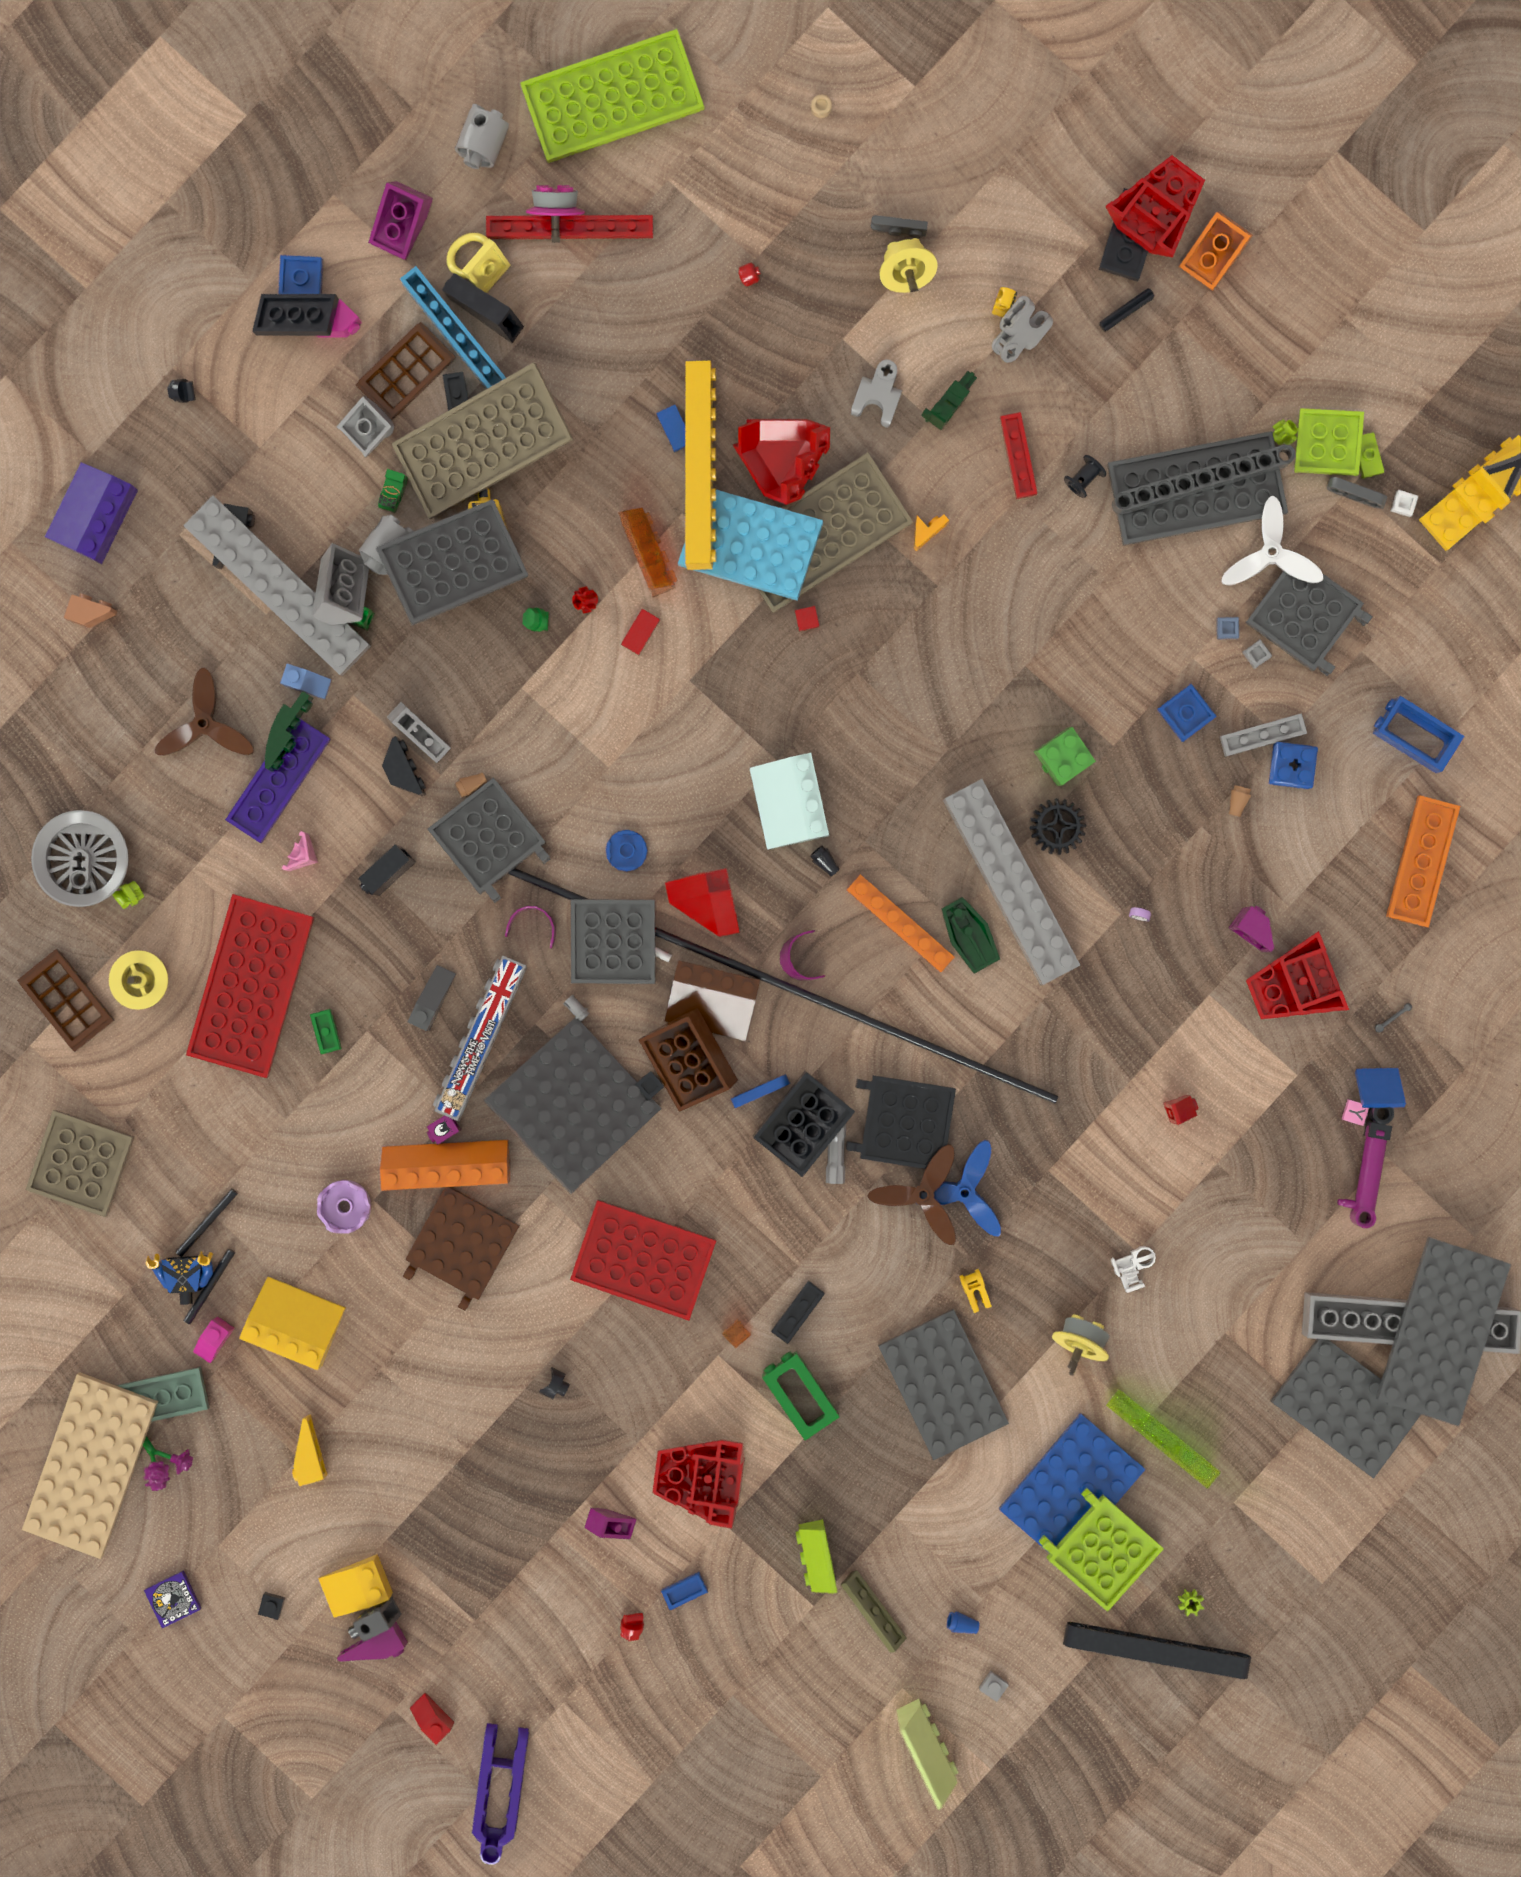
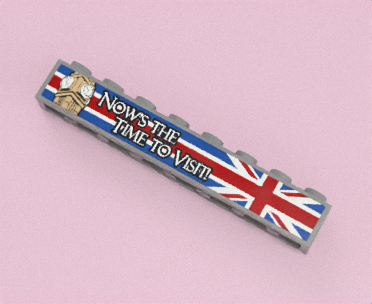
[433,956,527,1121]

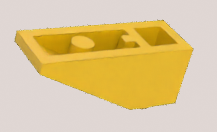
[292,1414,328,1486]

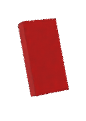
[621,609,660,656]

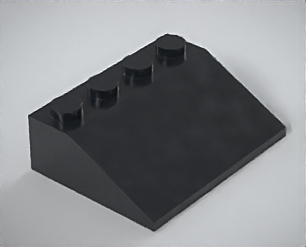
[752,1071,855,1178]

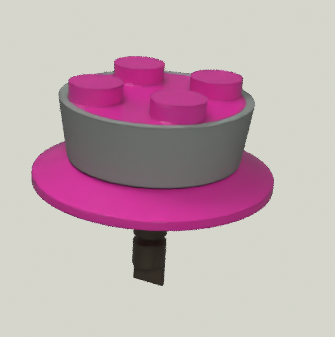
[526,185,585,243]

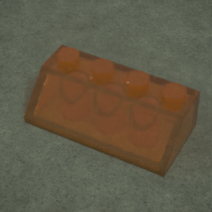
[618,507,677,598]

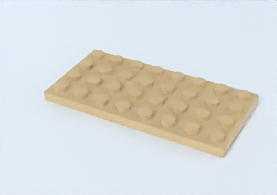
[22,1372,158,1559]

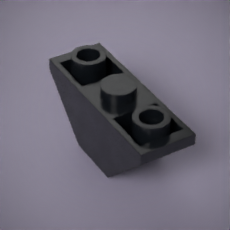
[382,736,426,796]

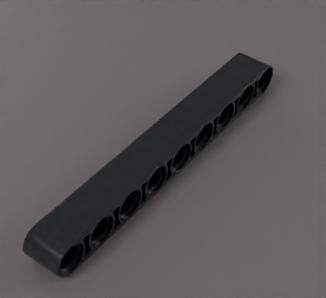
[1063,1622,1251,1679]

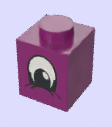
[427,1115,461,1145]

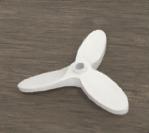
[1222,496,1323,585]

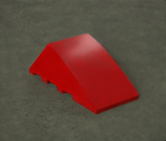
[1106,155,1205,258]
[1246,931,1349,1019]

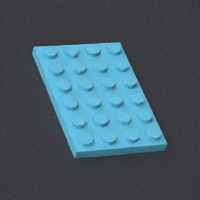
[678,490,823,601]

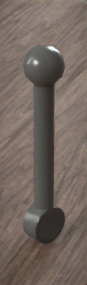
[1375,1003,1412,1032]

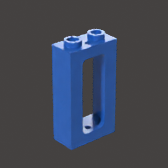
[1373,696,1465,774]

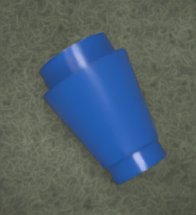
[947,1611,980,1634]

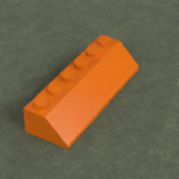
[380,1140,511,1191]

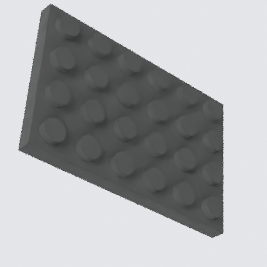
[376,499,528,626]
[878,1309,1009,1461]
[1271,1339,1421,1479]

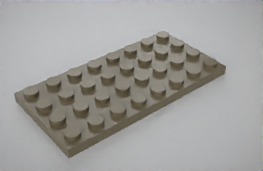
[391,363,574,519]
[757,453,913,613]

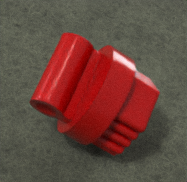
[620,1613,644,1641]

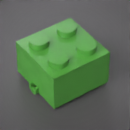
[1033,727,1096,786]

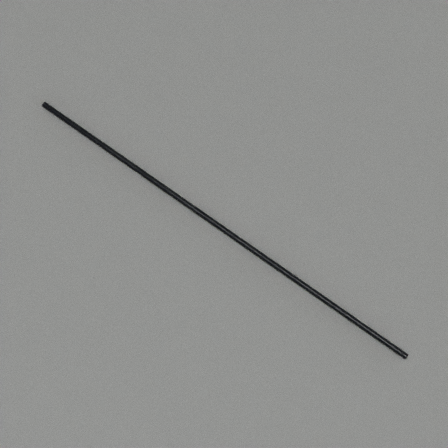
[508,868,1058,1104]

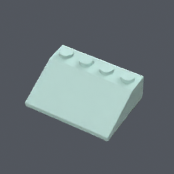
[750,753,829,850]

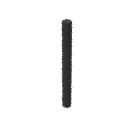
[176,1189,238,1257]
[183,1249,235,1324]

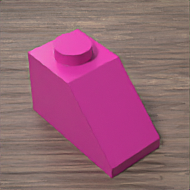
[317,299,362,338]
[193,1316,235,1363]

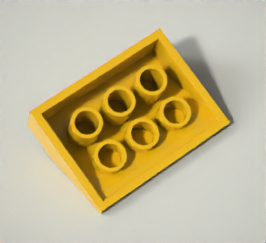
[239,1276,346,1370]

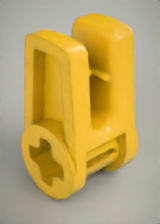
[959,1269,992,1313]

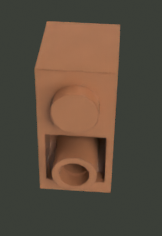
[64,593,117,628]

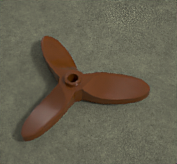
[154,668,254,756]
[867,1145,956,1245]

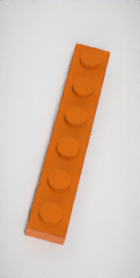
[847,874,954,973]

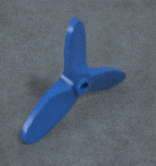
[916,1140,1001,1236]

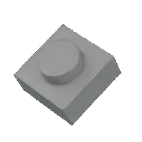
[979,1671,1009,1702]

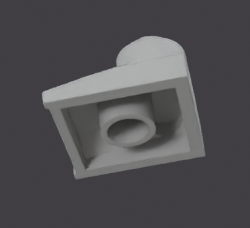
[337,396,395,457]

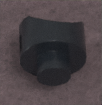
[539,1367,570,1400]

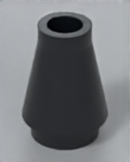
[810,845,840,877]

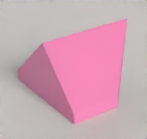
[282,831,318,871]

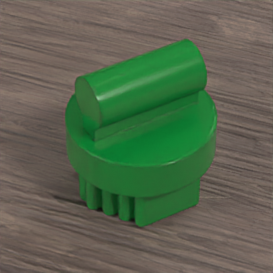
[522,608,549,632]

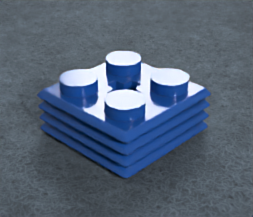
[1269,742,1318,789]

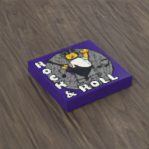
[144,1570,202,1628]

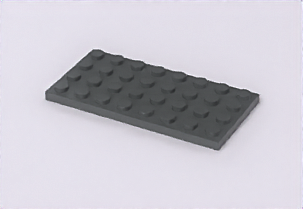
[1107,431,1288,546]
[1376,1237,1511,1426]

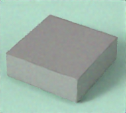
[1242,639,1272,669]

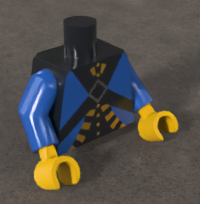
[146,1251,213,1305]

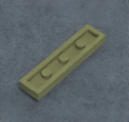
[841,1570,907,1653]

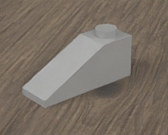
[387,702,451,763]

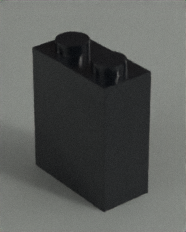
[358,844,416,896]

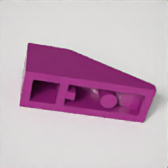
[337,1622,408,1661]

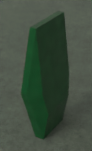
[941,897,1000,974]

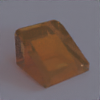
[722,1319,752,1349]

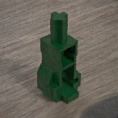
[921,371,977,430]

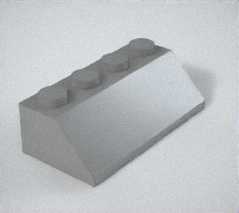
[312,543,369,625]

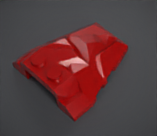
[652,1440,745,1529]

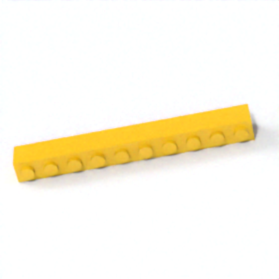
[685,360,716,570]

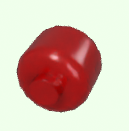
[738,262,761,287]

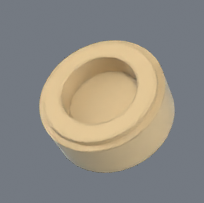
[811,95,832,118]

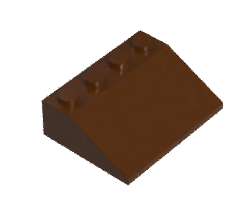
[664,960,760,1041]
[639,1008,738,1112]

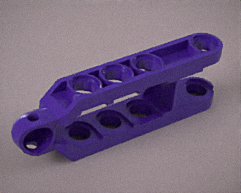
[472,1723,529,1865]

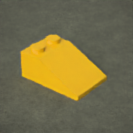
[318,1554,393,1618]

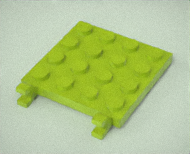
[1039,1488,1164,1612]

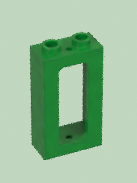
[762,1351,840,1441]

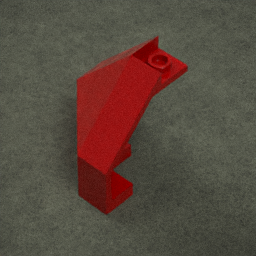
[733,419,830,505]
[665,868,740,937]

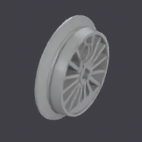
[31,810,129,907]

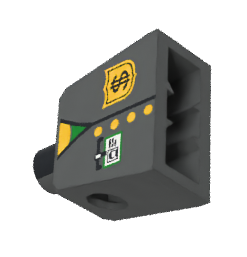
[348,1596,402,1641]

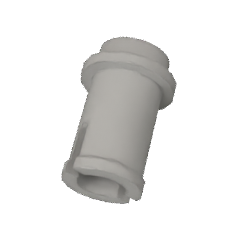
[563,995,590,1022]

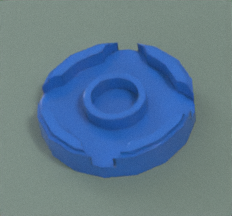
[606,830,648,872]

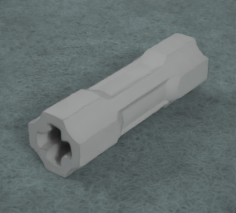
[826,1124,846,1184]

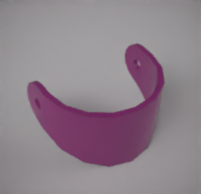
[505,906,556,949]
[780,930,825,981]

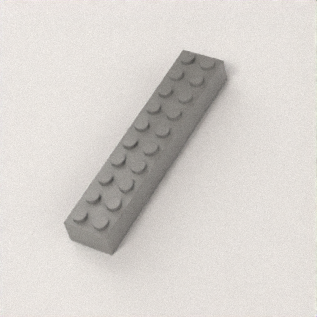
[183,495,371,676]
[943,779,1080,985]
[1302,1292,1521,1354]

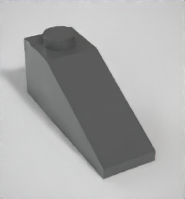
[408,965,456,1031]

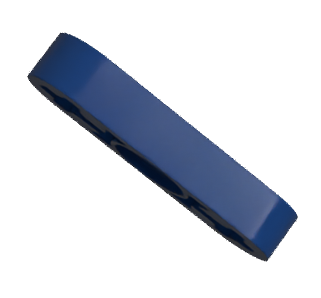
[731,1074,790,1108]

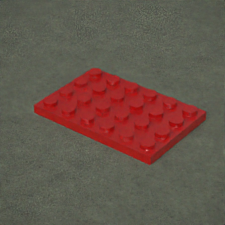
[570,1200,717,1321]

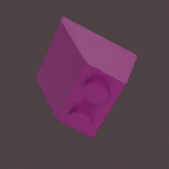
[1229,906,1274,952]

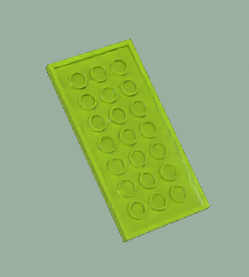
[520,29,704,163]

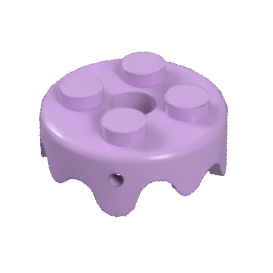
[317,1180,371,1233]

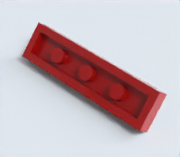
[1000,412,1038,499]

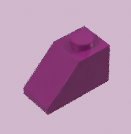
[584,1508,637,1539]

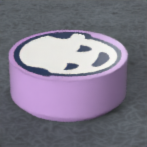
[1129,907,1151,921]

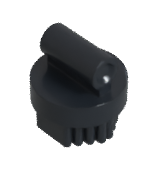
[167,379,196,403]

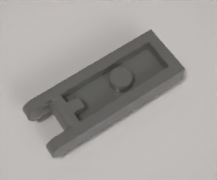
[871,215,928,238]

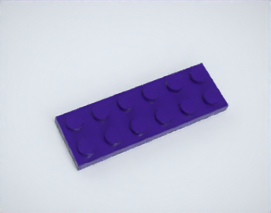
[225,719,331,843]

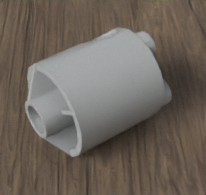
[455,104,509,169]
[359,514,414,575]

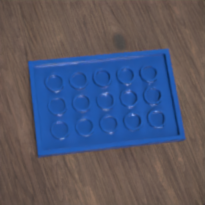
[999,1413,1146,1553]

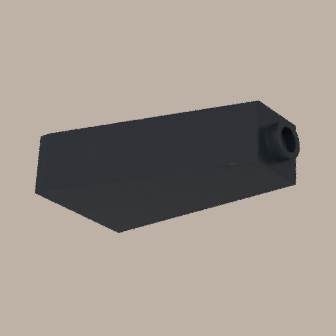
[442,273,524,343]

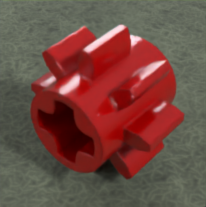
[572,586,598,614]

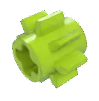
[1272,419,1298,445]
[1178,1589,1204,1616]

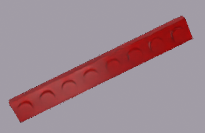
[486,215,653,239]

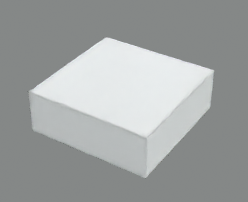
[1391,490,1418,517]

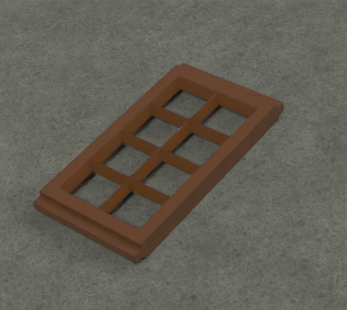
[355,322,456,420]
[17,949,115,1052]

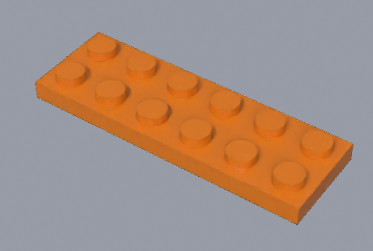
[1386,795,1460,928]

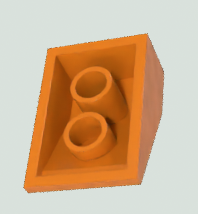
[1179,211,1253,291]

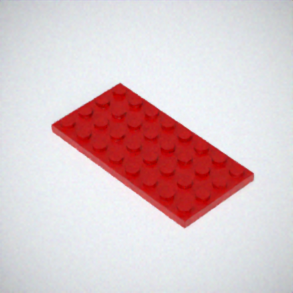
[186,894,314,1078]

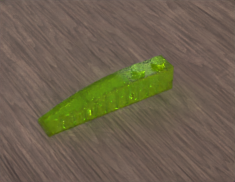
[1106,1389,1221,1489]

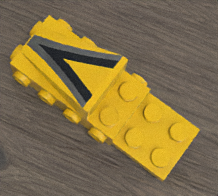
[1419,435,1521,551]

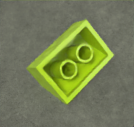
[795,1519,837,1593]

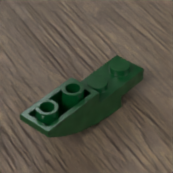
[265,691,314,772]

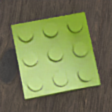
[1294,408,1364,476]

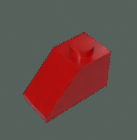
[1163,1095,1198,1125]
[410,1692,454,1745]

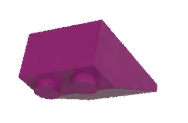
[368,181,433,260]

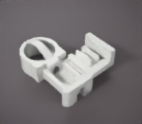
[1111,1246,1156,1293]

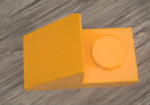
[914,514,949,551]

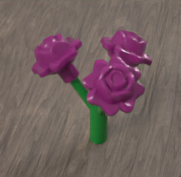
[143,1436,193,1491]

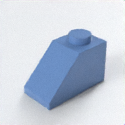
[280,664,331,699]

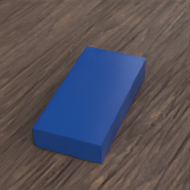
[656,405,685,452]
[661,1572,708,1610]

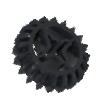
[1029,798,1086,855]

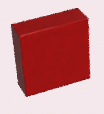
[795,606,820,632]

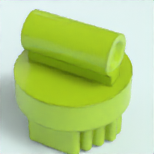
[112,881,144,909]

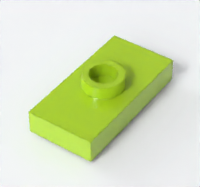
[1359,432,1384,479]

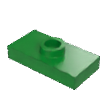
[310,1009,342,1055]

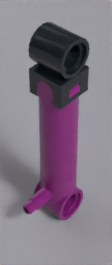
[1337,1107,1394,1228]

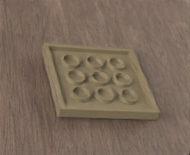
[26,1110,134,1217]

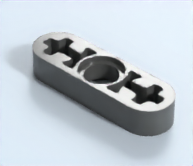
[1326,477,1387,509]

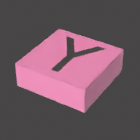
[1342,1100,1369,1126]

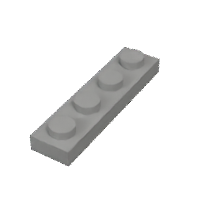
[1219,713,1307,757]

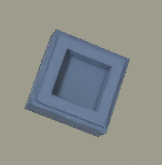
[1216,617,1239,640]

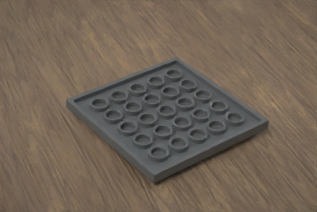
[484,1018,662,1194]

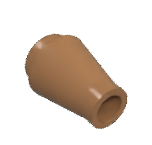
[455,772,487,798]
[1228,785,1251,817]

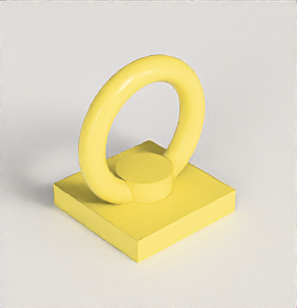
[447,233,511,293]

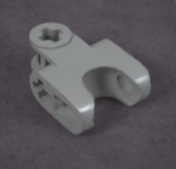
[992,296,1053,363]
[851,360,902,428]

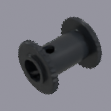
[1064,455,1106,498]

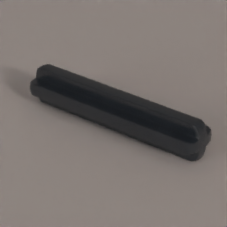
[1099,288,1154,332]

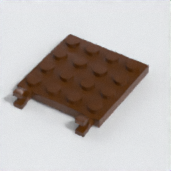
[402,1187,520,1311]

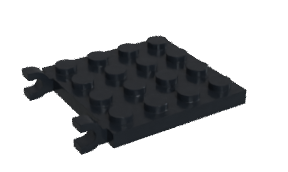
[846,1075,956,1169]

